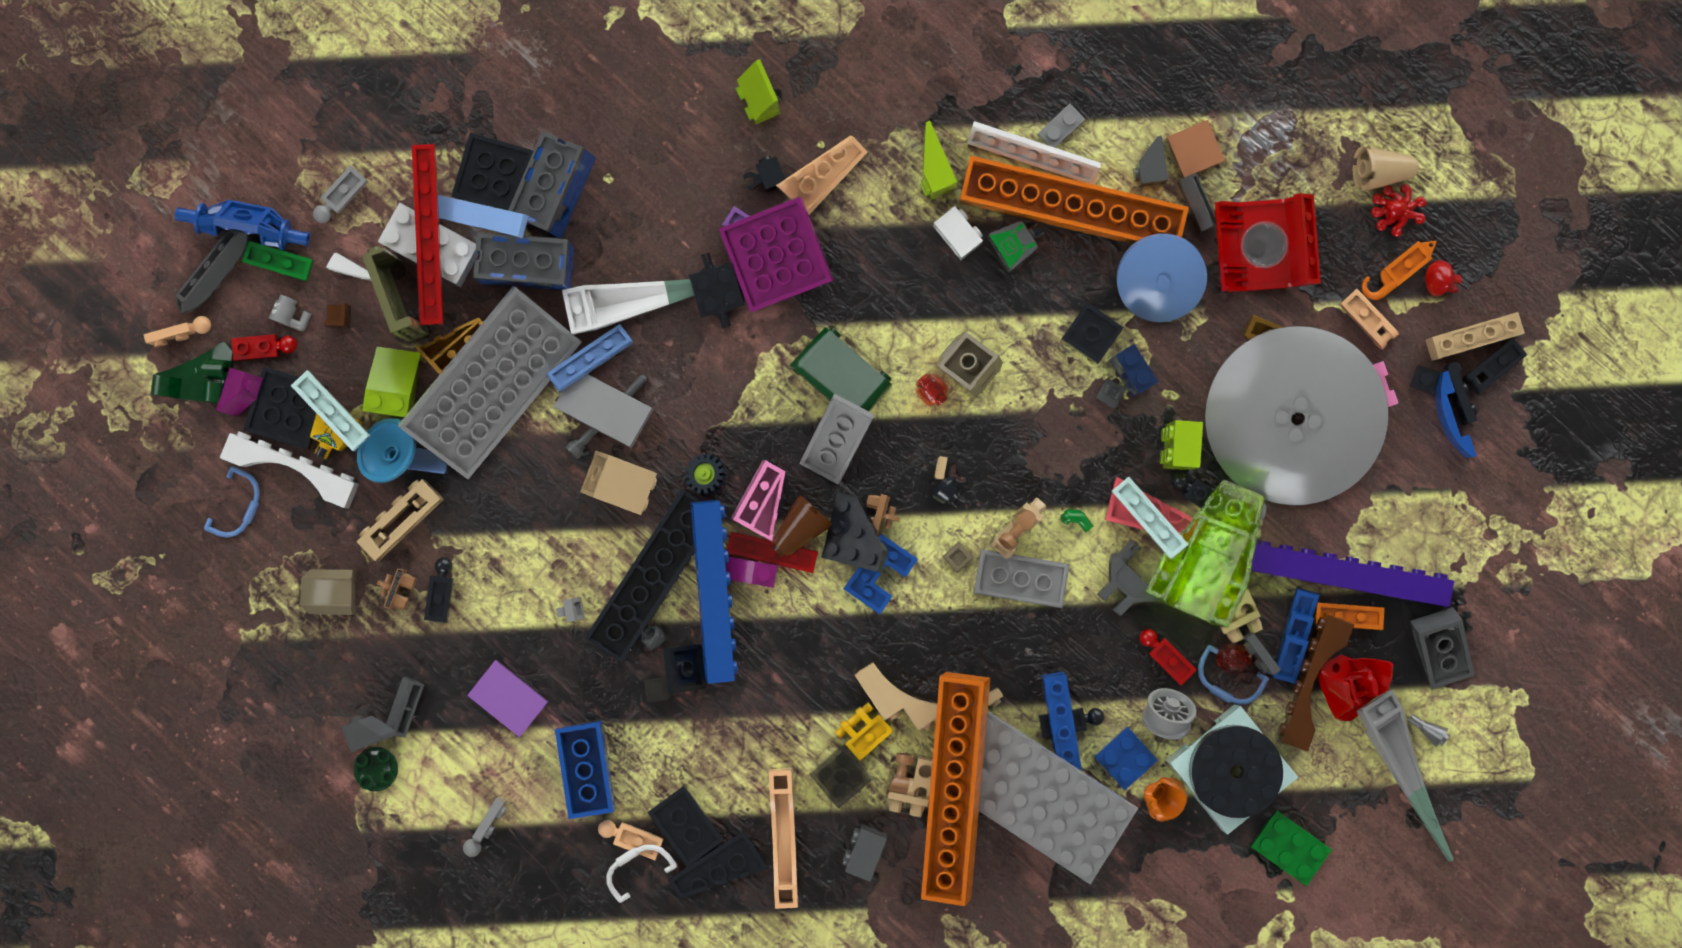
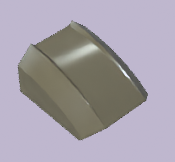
[937,331,1003,396]
[301,569,357,615]

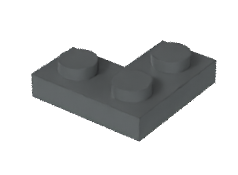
[1243,633,1281,675]

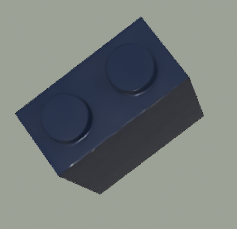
[1109,344,1158,398]

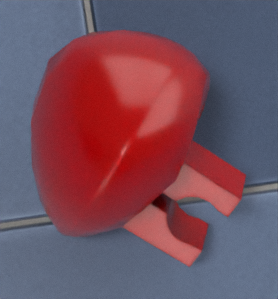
[1425,260,1462,297]

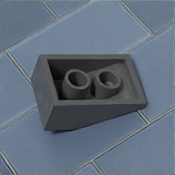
[1410,607,1475,689]

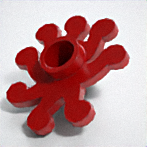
[1371,184,1426,237]

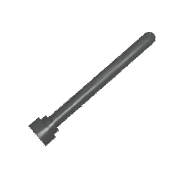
[565,375,647,459]

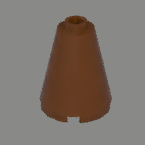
[772,495,832,557]

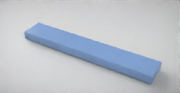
[438,195,529,238]

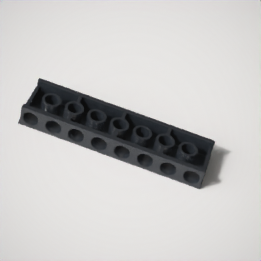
[585,489,702,663]

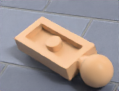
[143,316,211,347]
[598,820,664,860]

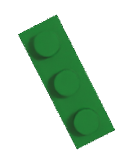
[242,241,314,282]

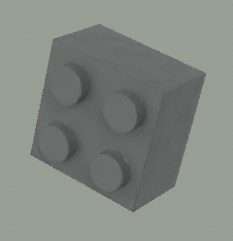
[842,824,887,882]

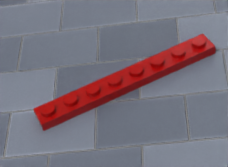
[411,144,444,326]

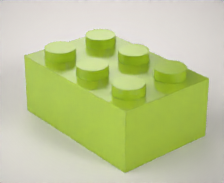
[1160,420,1203,471]

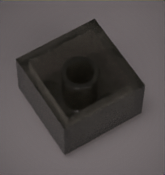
[809,743,873,809]

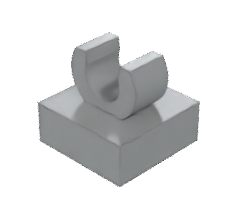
[556,597,585,622]

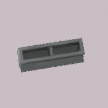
[1177,173,1217,233]
[386,677,424,738]

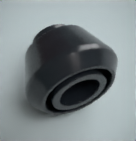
[931,476,960,505]

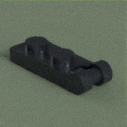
[1463,338,1527,395]
[1442,362,1477,425]

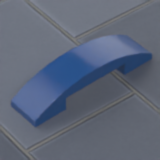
[1435,371,1477,458]

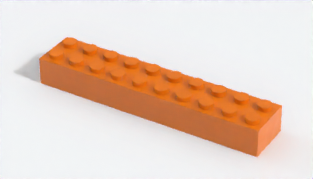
[959,155,1189,244]
[921,672,990,906]

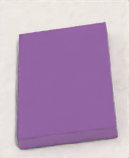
[467,660,548,737]

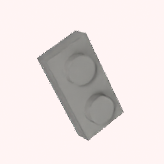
[1037,104,1085,148]

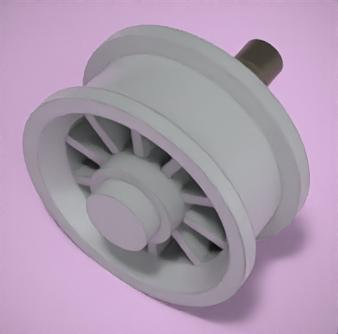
[1142,688,1196,743]

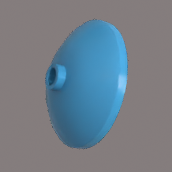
[357,418,416,483]

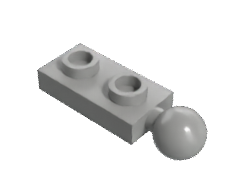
[313,165,369,223]
[463,796,507,857]

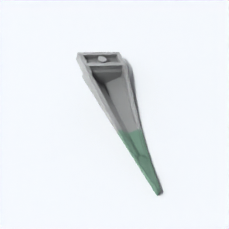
[1357,689,1453,862]

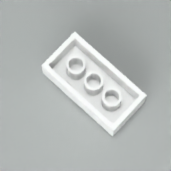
[378,202,479,287]

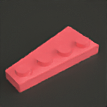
[1105,477,1198,542]

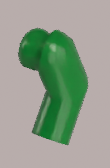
[1061,509,1094,533]

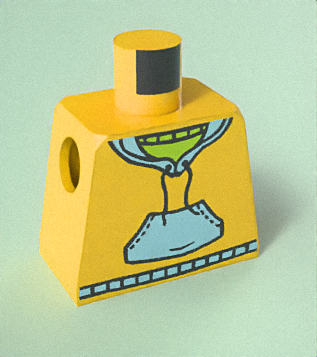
[310,413,363,459]

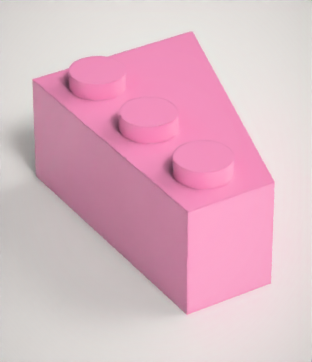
[731,460,785,541]

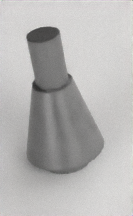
[1408,714,1449,747]

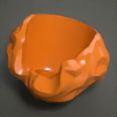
[1144,777,1188,822]

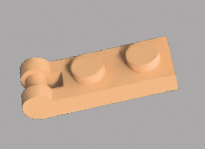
[1339,289,1399,350]

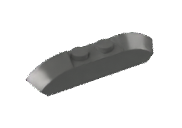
[175,229,251,316]

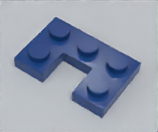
[843,534,918,614]

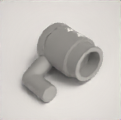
[268,294,312,331]

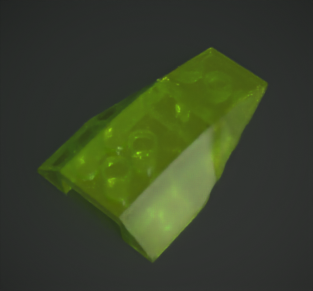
[1146,480,1265,628]

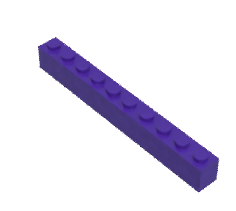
[1224,536,1454,607]

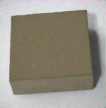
[942,541,974,573]

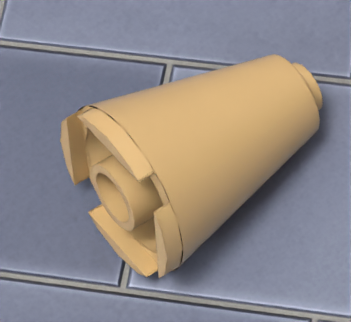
[1352,146,1419,191]

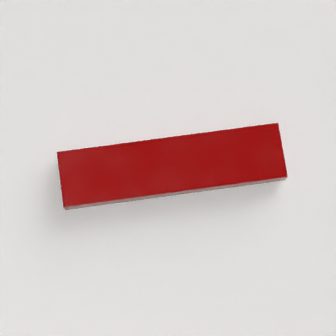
[727,532,818,573]

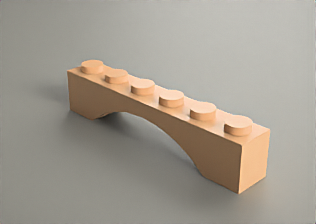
[769,768,798,909]

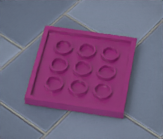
[719,196,834,312]

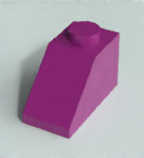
[216,368,263,416]

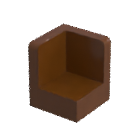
[322,303,351,328]

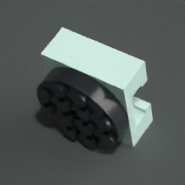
[1165,704,1298,835]

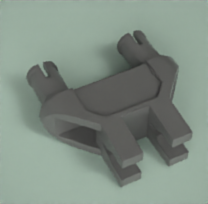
[1097,539,1173,616]

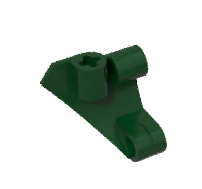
[150,341,233,403]

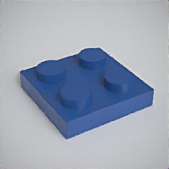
[1094,726,1158,790]

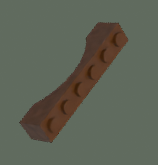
[1277,613,1354,751]

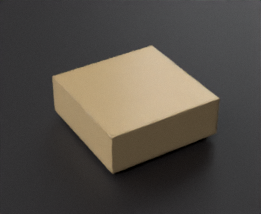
[934,456,948,480]

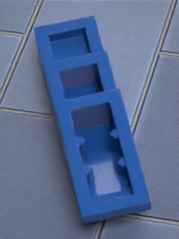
[1273,588,1319,684]

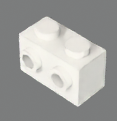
[933,206,983,260]

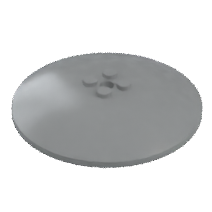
[1205,326,1388,505]

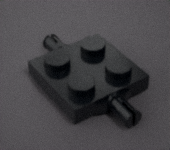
[688,252,744,328]

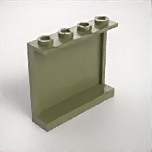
[362,246,429,342]

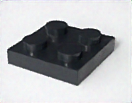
[1061,302,1124,365]
[663,644,706,694]

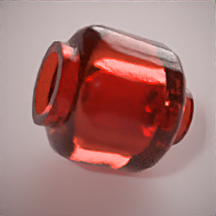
[915,373,949,406]
[1216,644,1252,673]

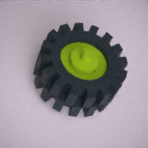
[684,454,728,496]

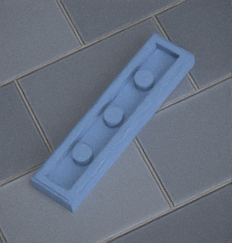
[546,324,633,393]

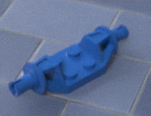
[175,200,310,250]

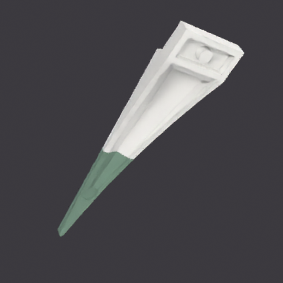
[562,275,738,335]

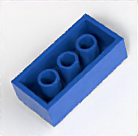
[555,720,616,819]

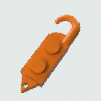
[1361,241,1436,300]

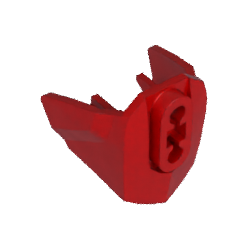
[1318,655,1393,721]

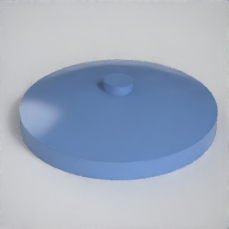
[1116,233,1207,322]

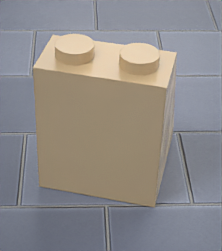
[580,451,657,515]

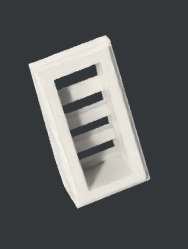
[326,253,371,281]

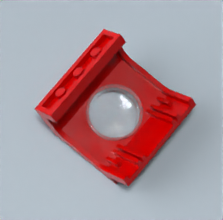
[1215,193,1321,293]

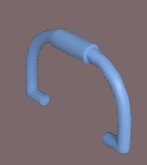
[204,466,260,538]
[1198,645,1269,705]

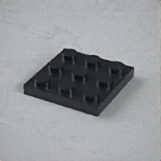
[451,132,534,211]
[243,366,329,450]

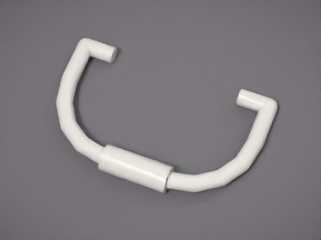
[606,845,677,903]

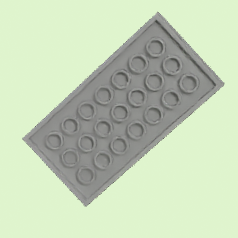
[398,286,582,479]
[979,711,1138,885]

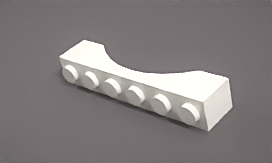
[220,431,359,509]

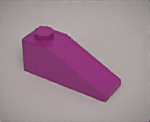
[725,557,778,588]

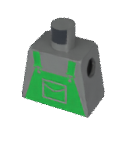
[987,221,1044,273]

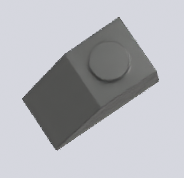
[1133,136,1168,187]
[342,715,397,752]

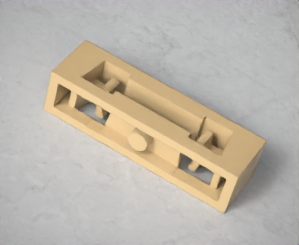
[1425,312,1525,361]
[356,480,444,561]

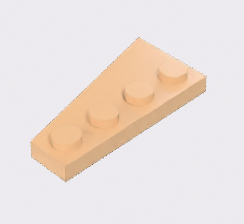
[776,135,867,215]

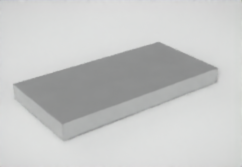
[554,374,653,448]
[799,394,875,485]
[974,549,1070,608]

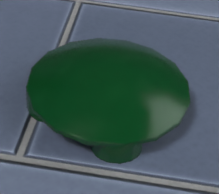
[354,747,398,792]

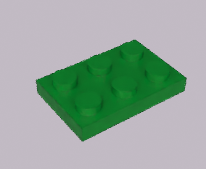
[1250,809,1332,887]

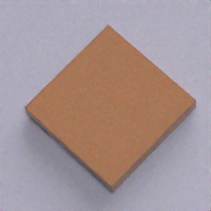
[1166,120,1225,178]

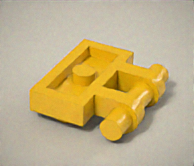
[835,702,893,761]

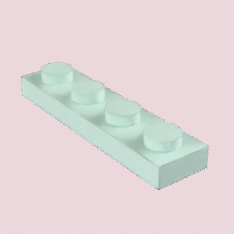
[291,370,370,451]
[1112,477,1188,560]

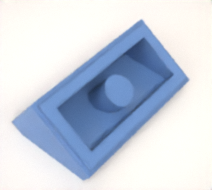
[407,448,449,474]

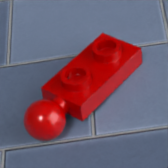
[231,334,297,361]
[1139,629,1197,686]

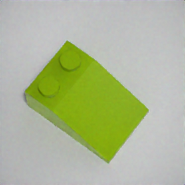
[735,59,780,124]
[920,121,957,200]
[362,347,421,418]

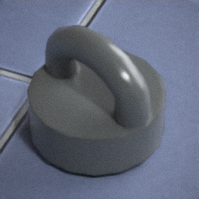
[641,625,666,650]

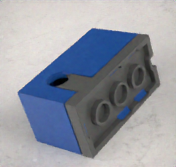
[508,130,596,239]
[473,233,574,290]

